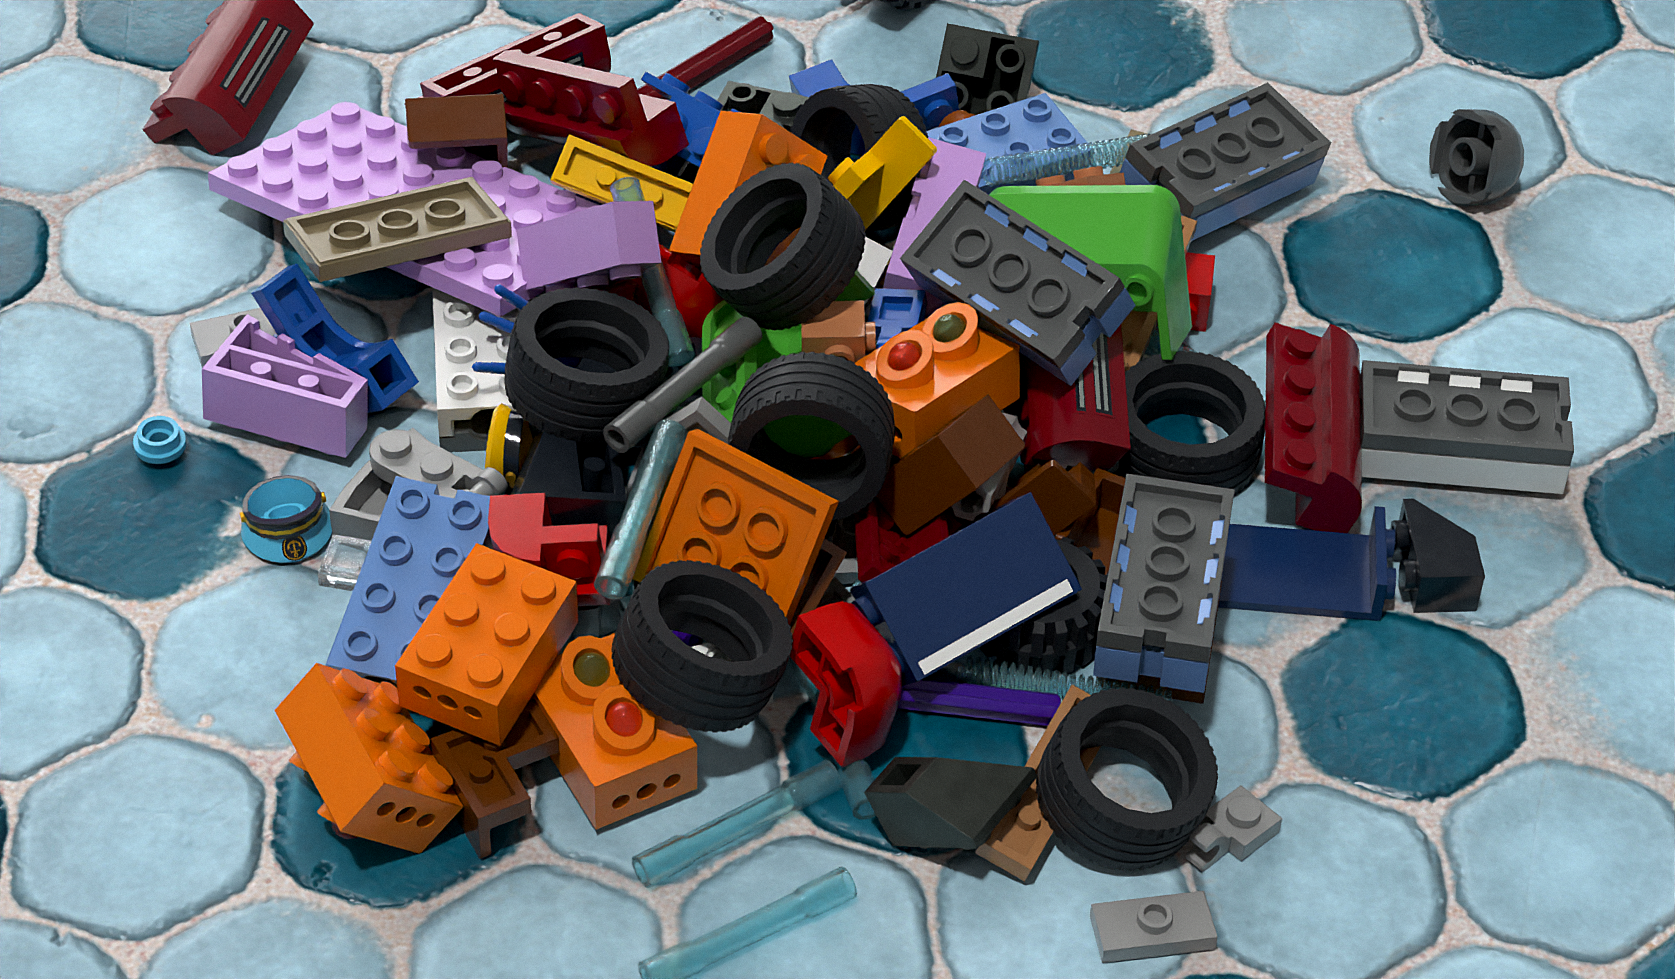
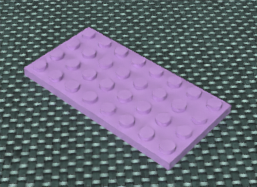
[208,102,599,317]

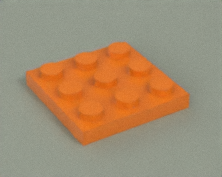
[632,429,839,625]

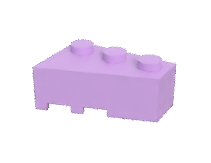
[883,137,986,320]
[516,201,661,293]
[202,314,368,458]

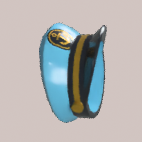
[239,475,332,564]

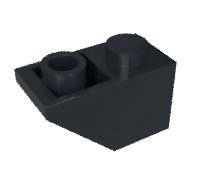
[1390,498,1485,613]

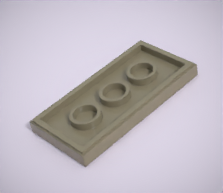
[283,177,512,282]

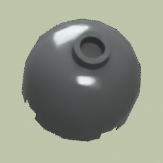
[1429,109,1524,204]

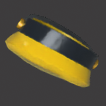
[485,403,534,488]

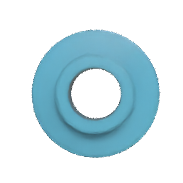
[133,416,186,464]

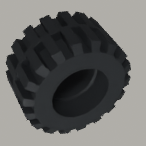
[980,537,1108,677]

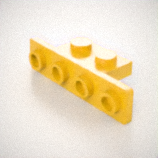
[827,116,937,232]

